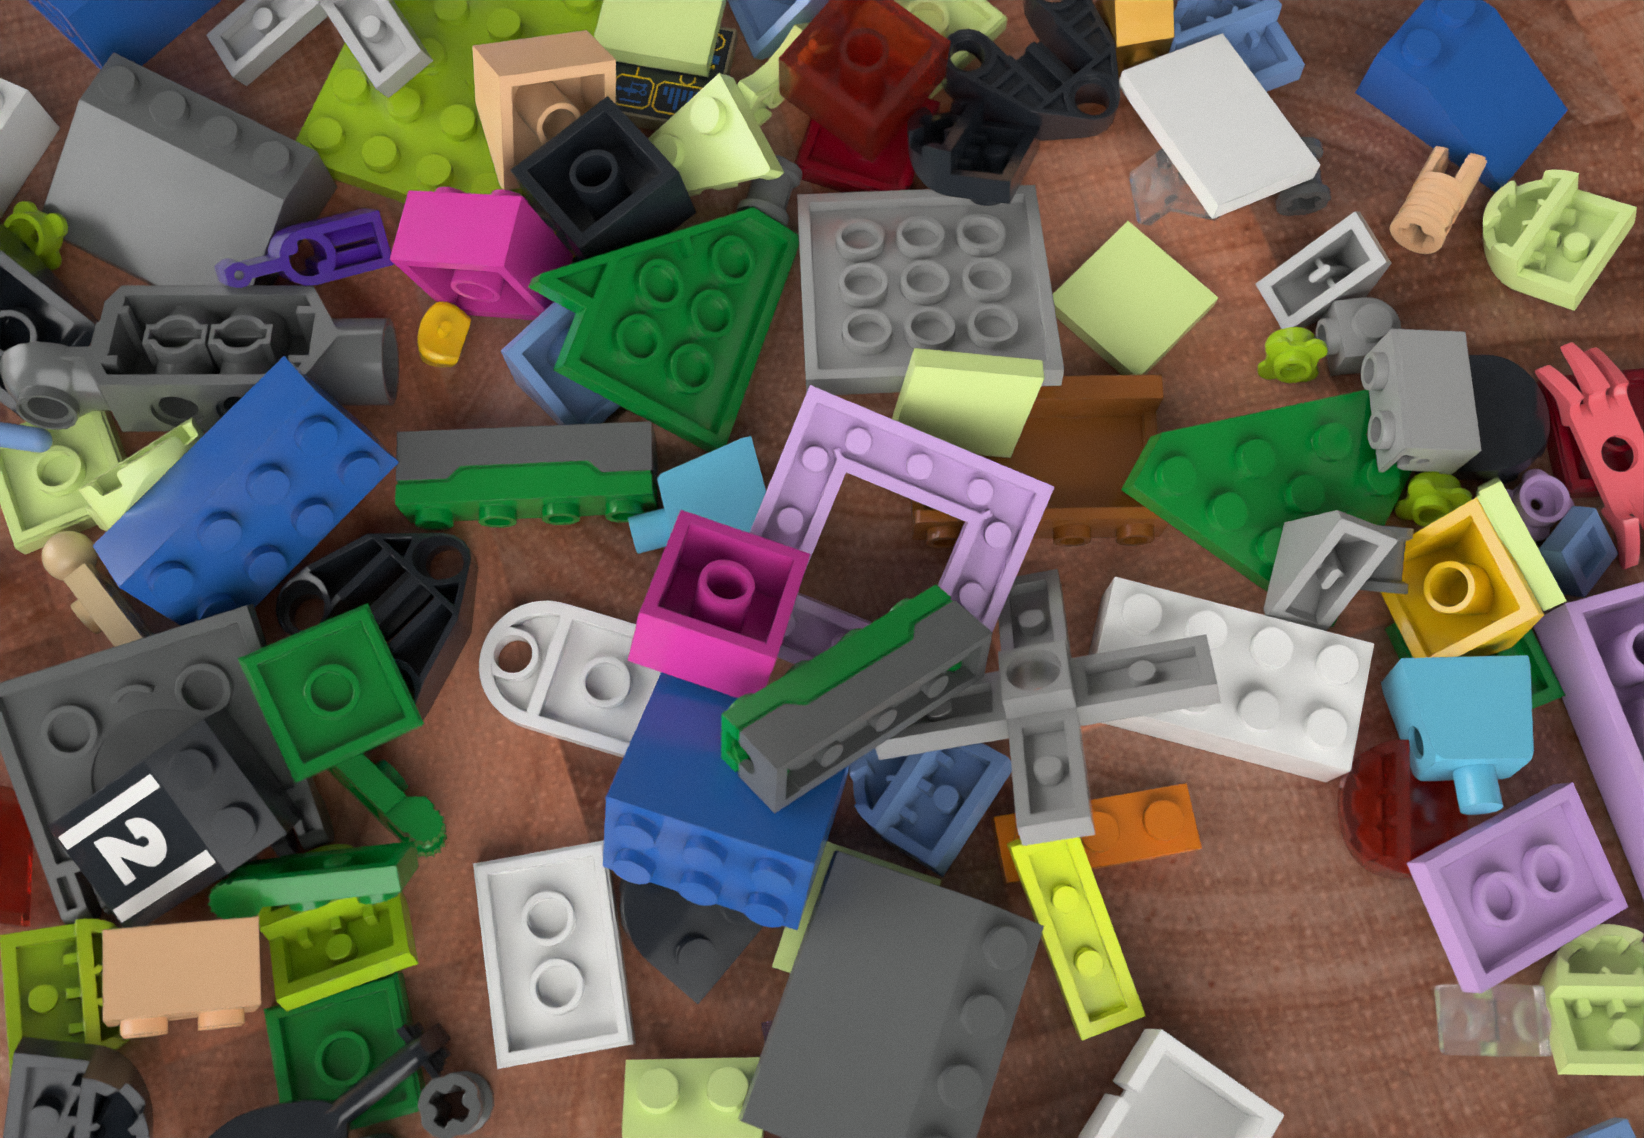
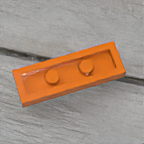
[991,783,1202,885]

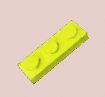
[1006,837,1146,1041]

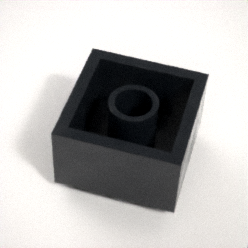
[510,96,697,262]

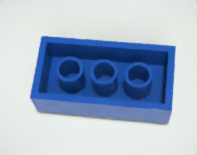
[92,356,399,626]

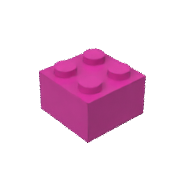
[390,187,573,320]
[628,510,810,698]

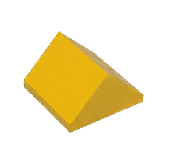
[1381,497,1544,658]

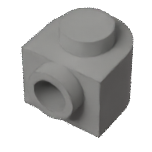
[1316,297,1401,376]

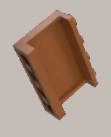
[911,375,1169,548]

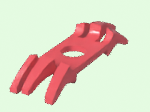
[1534,342,1644,570]

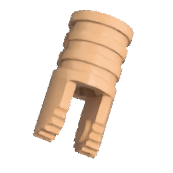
[1390,146,1487,254]

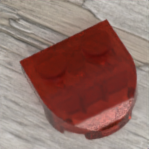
[1338,739,1468,881]

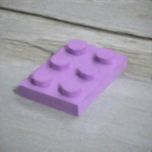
[1407,782,1628,993]

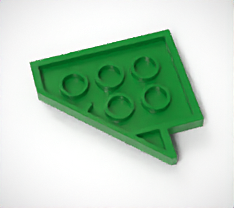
[528,207,799,452]
[1121,390,1412,627]

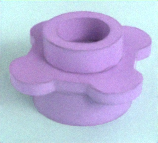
[1506,469,1574,542]

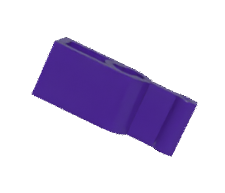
[214,208,394,288]

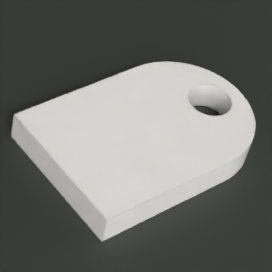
[479,601,661,758]

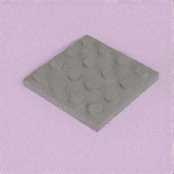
[797,185,1064,395]

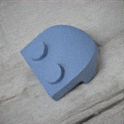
[1168,0,1305,92]
[849,743,1012,877]

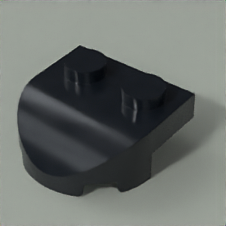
[907,98,1040,206]
[1415,355,1550,485]
[619,879,763,1004]
[3,1037,154,1138]

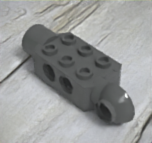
[0,285,399,432]

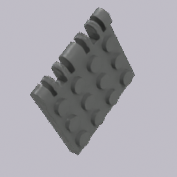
[0,604,334,925]

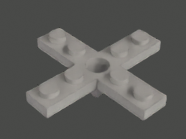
[206,0,433,98]
[875,569,1221,846]

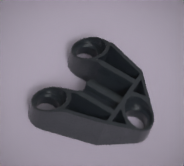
[939,0,1120,141]
[276,533,478,720]

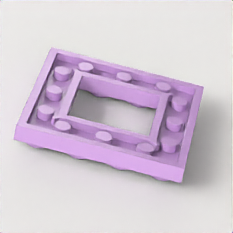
[749,385,1054,664]

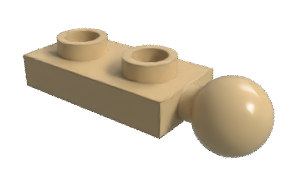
[42,531,154,647]

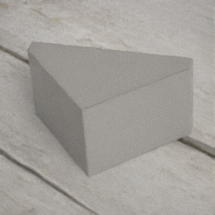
[1256,211,1391,329]
[1263,510,1398,631]

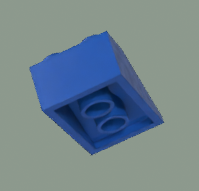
[1355,0,1568,193]

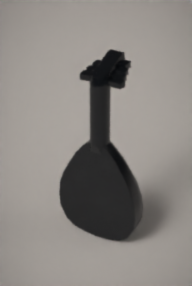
[209,1021,452,1138]

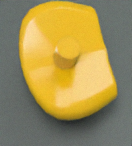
[417,301,471,368]

